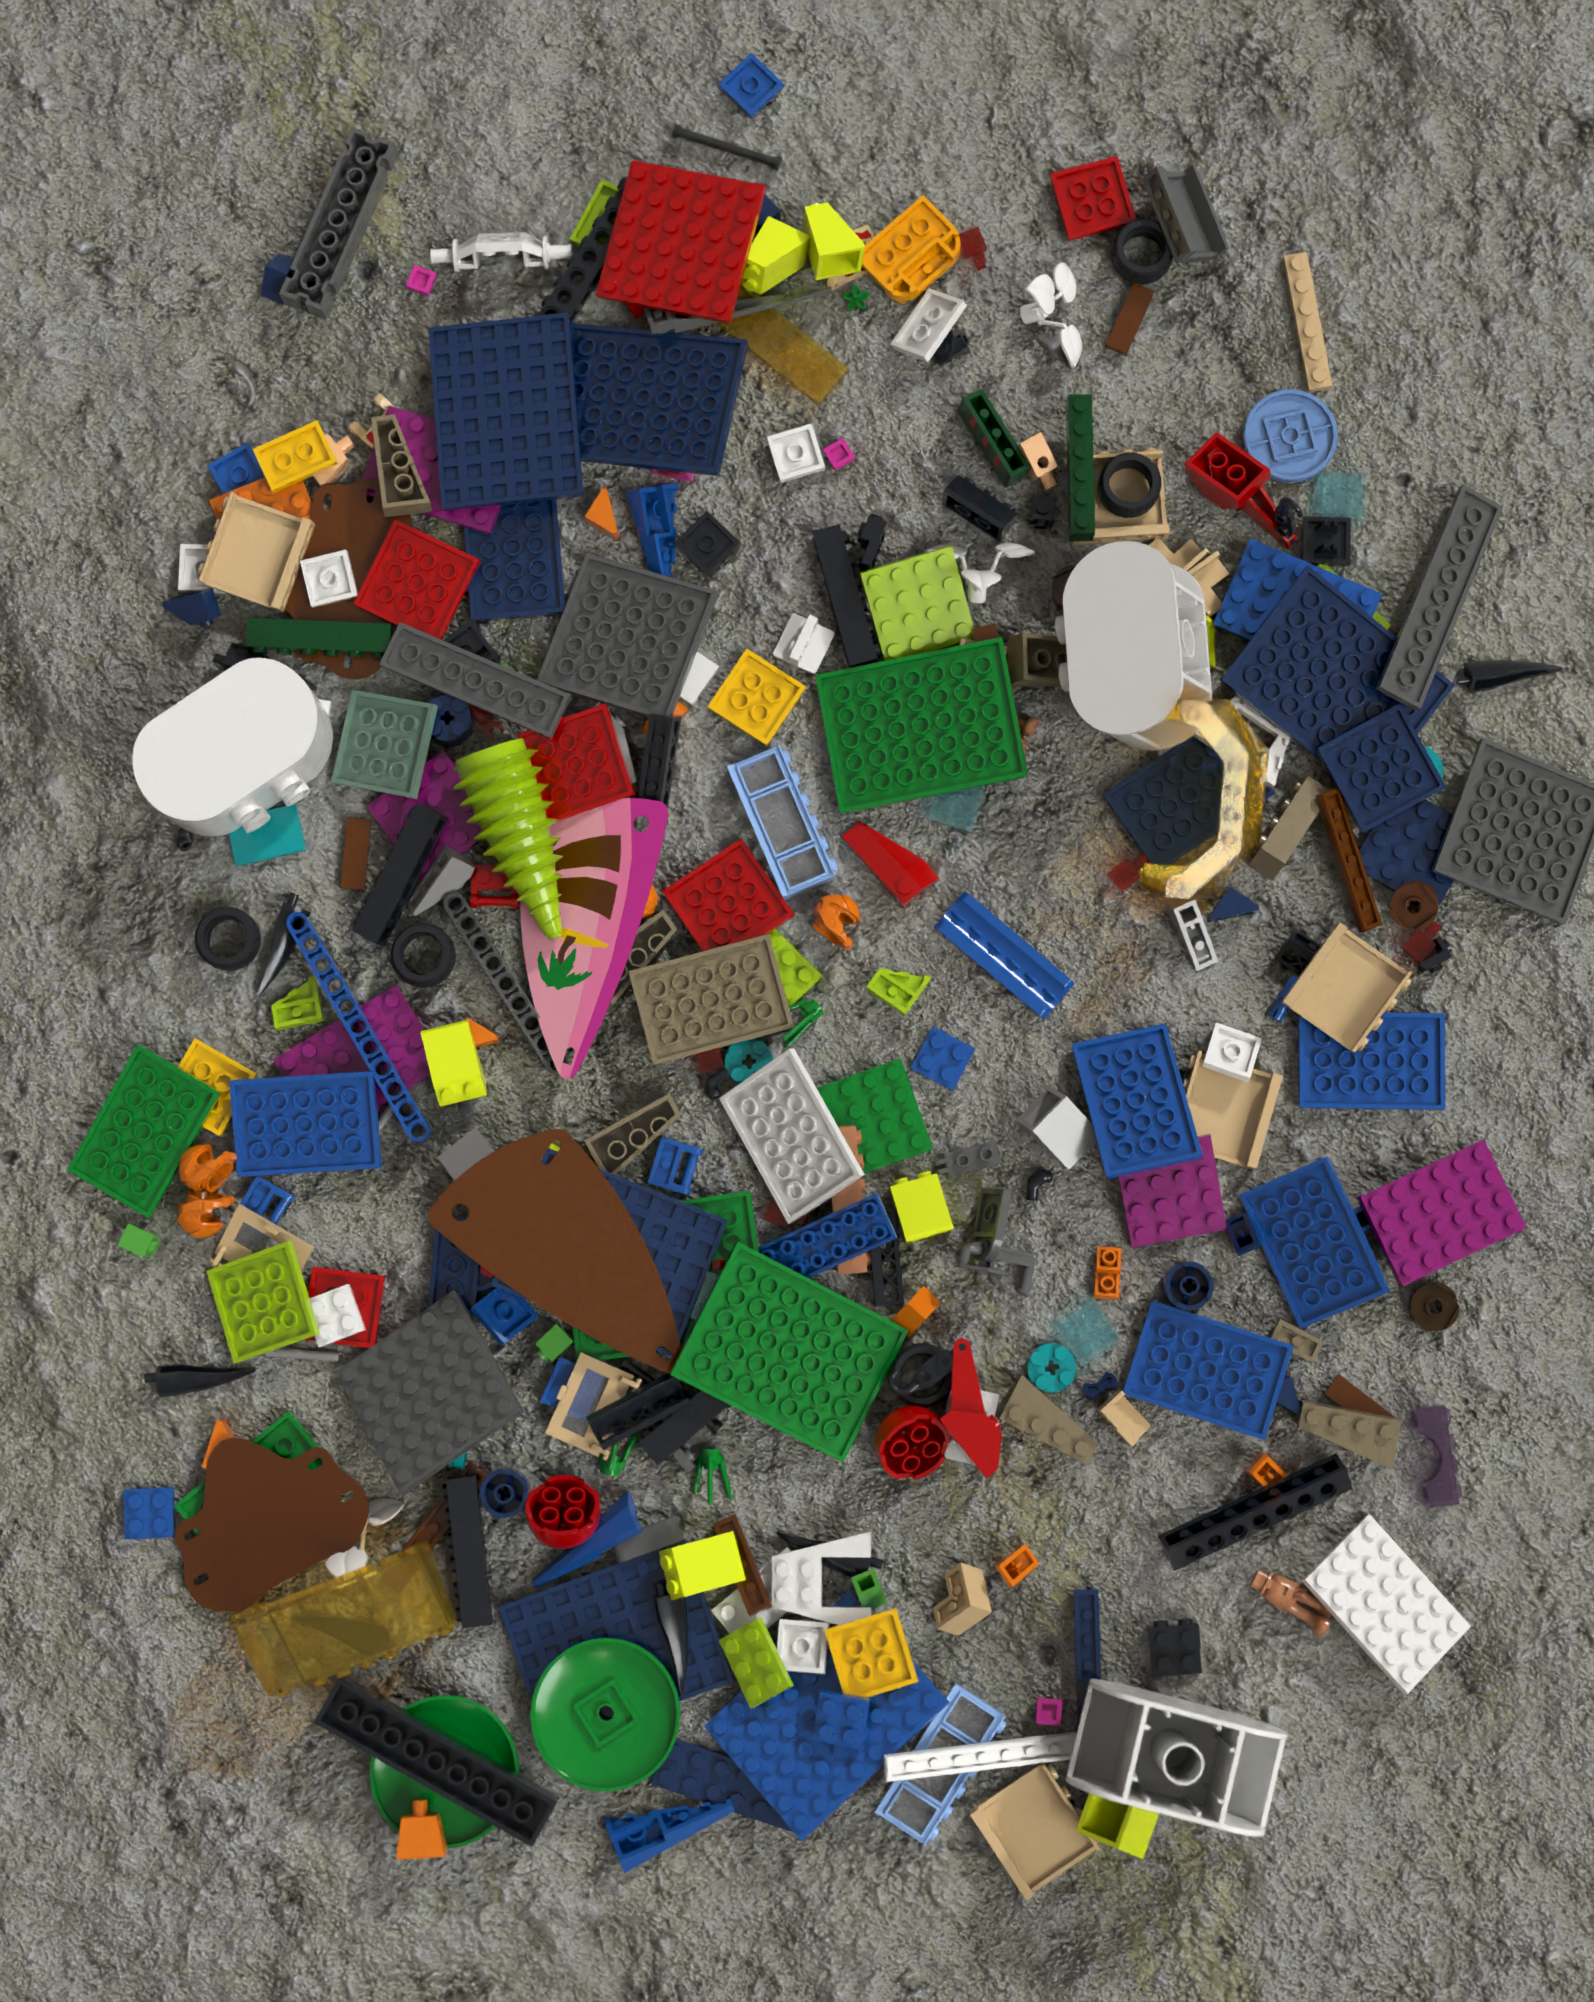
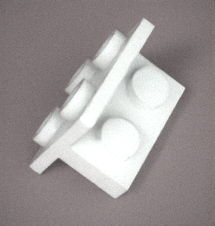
[773,613,835,674]

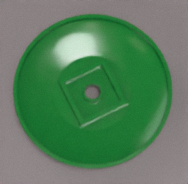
[530,1638,680,1791]
[370,1695,519,1848]

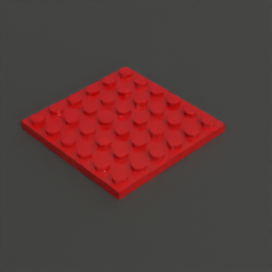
[596,160,767,324]

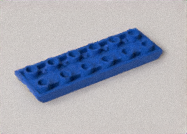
[933,891,1075,1020]
[759,1193,898,1278]

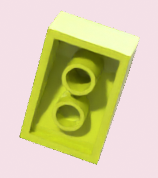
[421,1020,487,1107]

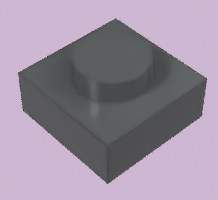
[672,1447,696,1473]

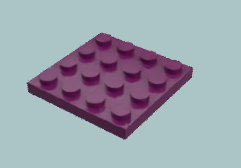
[367,750,482,882]
[1118,1134,1227,1248]

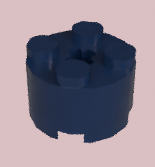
[428,695,475,747]
[1162,1261,1214,1310]
[479,1467,531,1519]

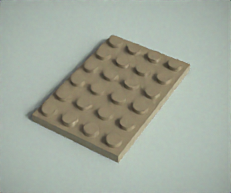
[628,934,794,1065]

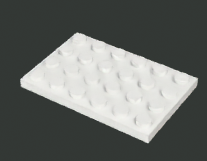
[719,1048,865,1224]
[1302,1514,1471,1695]

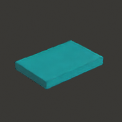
[229,804,307,867]

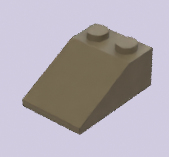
[1008,632,1067,687]

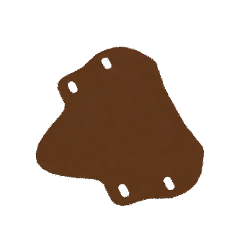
[285,478,412,680]
[175,1438,369,1611]

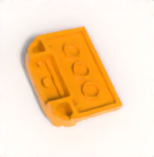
[861,195,961,304]

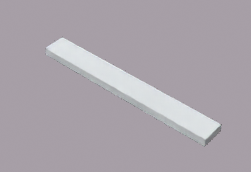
[883,1732,1077,1782]

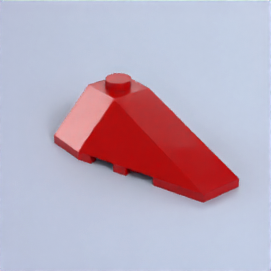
[841,821,939,909]

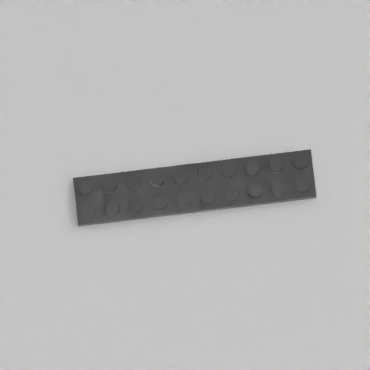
[1376,484,1503,711]

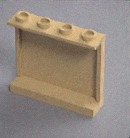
[1073,448,1170,546]
[198,491,315,613]
[1281,922,1412,1053]
[1183,1051,1283,1170]
[969,1763,1101,1901]

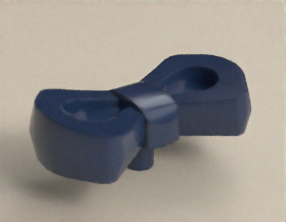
[1083,1372,1118,1401]

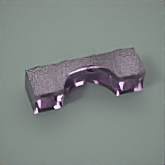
[1411,1405,1462,1508]

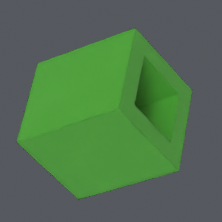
[118,1223,160,1258]
[535,1323,574,1362]
[851,1568,888,1610]

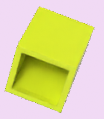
[801,202,865,280]
[741,216,810,295]
[890,1171,954,1244]
[659,1531,746,1600]
[1075,1793,1159,1859]

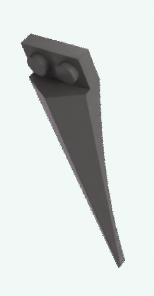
[643,287,832,335]

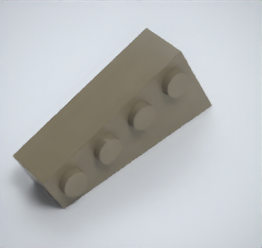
[371,414,432,517]
[1248,776,1330,881]
[611,910,677,1005]
[584,1093,681,1175]
[998,1375,1098,1465]
[1296,1399,1401,1470]

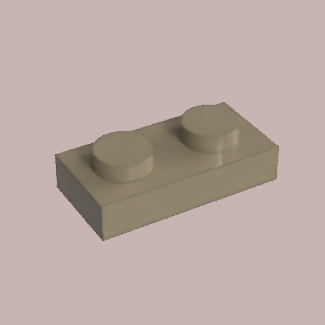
[1270,1319,1324,1363]

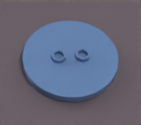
[1242,389,1338,483]

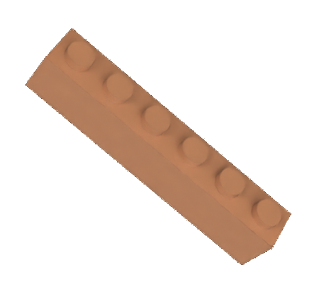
[831,1125,871,1275]

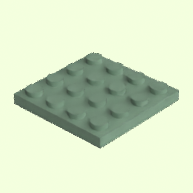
[331,690,438,799]

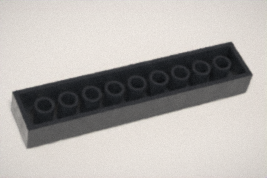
[314,1675,560,1847]

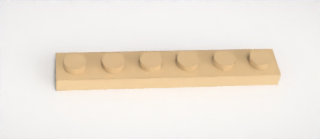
[1283,252,1333,392]

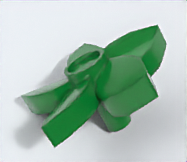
[842,284,870,312]

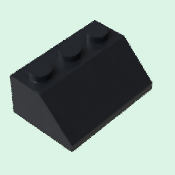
[942,475,1018,543]

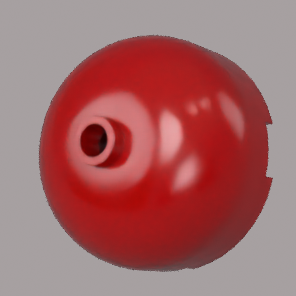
[874,1406,950,1480]
[525,1475,600,1549]

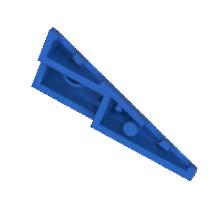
[626,483,678,578]
[533,1491,642,1588]
[604,1799,735,1873]

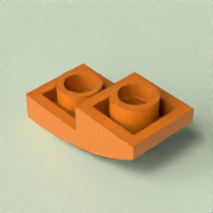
[1094,1246,1121,1300]

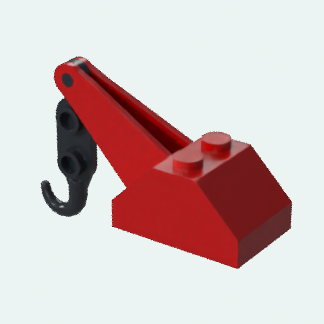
[1184,431,1303,549]
[888,1338,1002,1479]

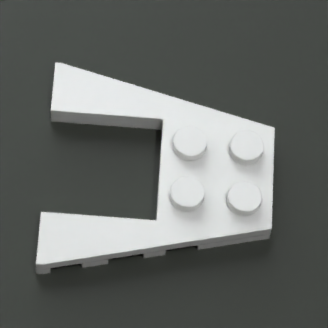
[1193,695,1290,788]
[772,1532,871,1625]

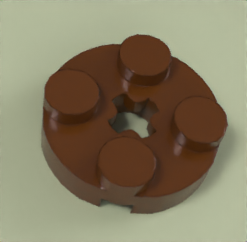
[1390,880,1439,930]

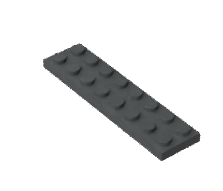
[379,622,572,740]

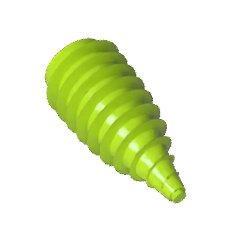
[452,738,563,940]

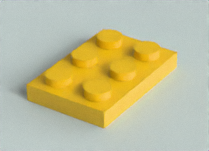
[253,420,338,493]

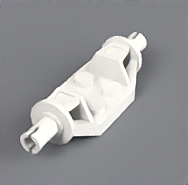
[430,232,572,272]

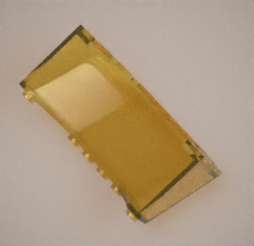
[1140,696,1270,899]
[228,1540,458,1698]

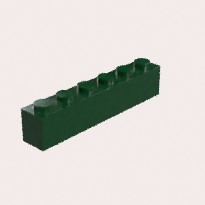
[1066,394,1095,541]
[246,618,393,659]

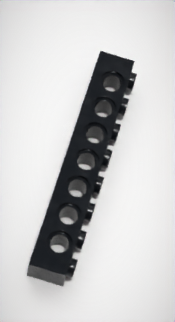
[533,175,628,323]
[1158,1454,1353,1571]

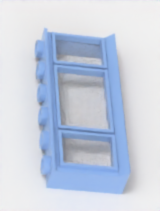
[727,744,838,900]
[874,1681,1006,1845]

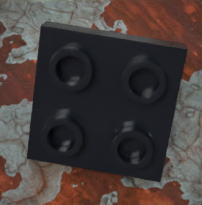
[1301,516,1351,566]

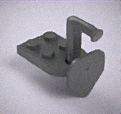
[957,1189,1035,1297]

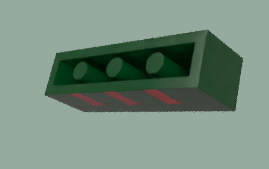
[957,389,1031,488]

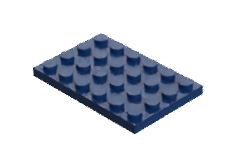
[1212,538,1382,641]
[1298,1012,1446,1111]
[1071,1023,1203,1180]
[229,1071,382,1177]
[1239,1156,1390,1329]
[1123,1301,1294,1440]

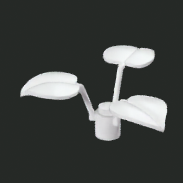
[1020,263,1082,369]
[923,543,1036,603]
[326,1498,404,1585]

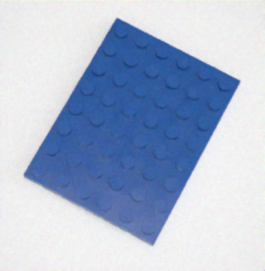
[704,1590,950,1841]

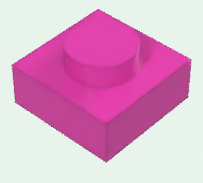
[406,265,437,297]
[823,438,855,471]
[1035,1697,1062,1726]

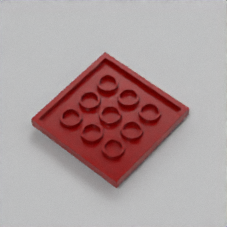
[353,519,481,640]
[516,704,635,822]
[662,838,795,951]

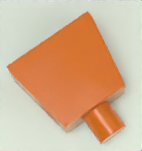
[396,1798,448,1860]

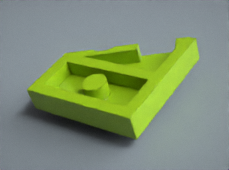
[865,968,931,1016]
[271,975,324,1031]

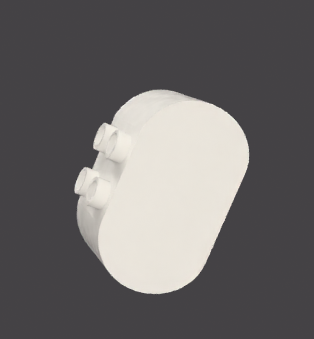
[1055,541,1212,751]
[132,658,333,836]
[1066,1679,1288,1836]

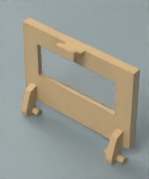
[209,1204,314,1272]
[545,1352,642,1461]

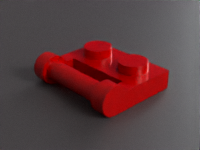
[470,865,520,909]

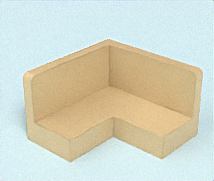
[1148,537,1209,572]
[1188,551,1229,618]
[1096,1390,1151,1447]
[933,1563,992,1635]

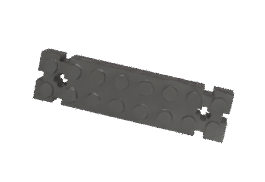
[279,127,399,320]

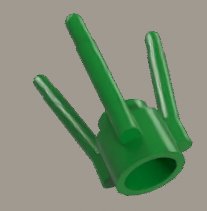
[782,998,824,1048]
[598,1431,640,1476]
[692,1449,732,1505]

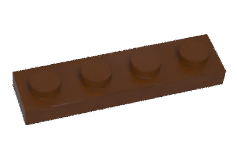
[713,1514,773,1617]

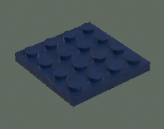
[1315,703,1446,834]
[1359,799,1453,906]

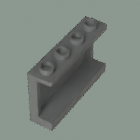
[1142,165,1229,263]

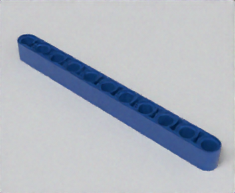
[286,912,431,1143]

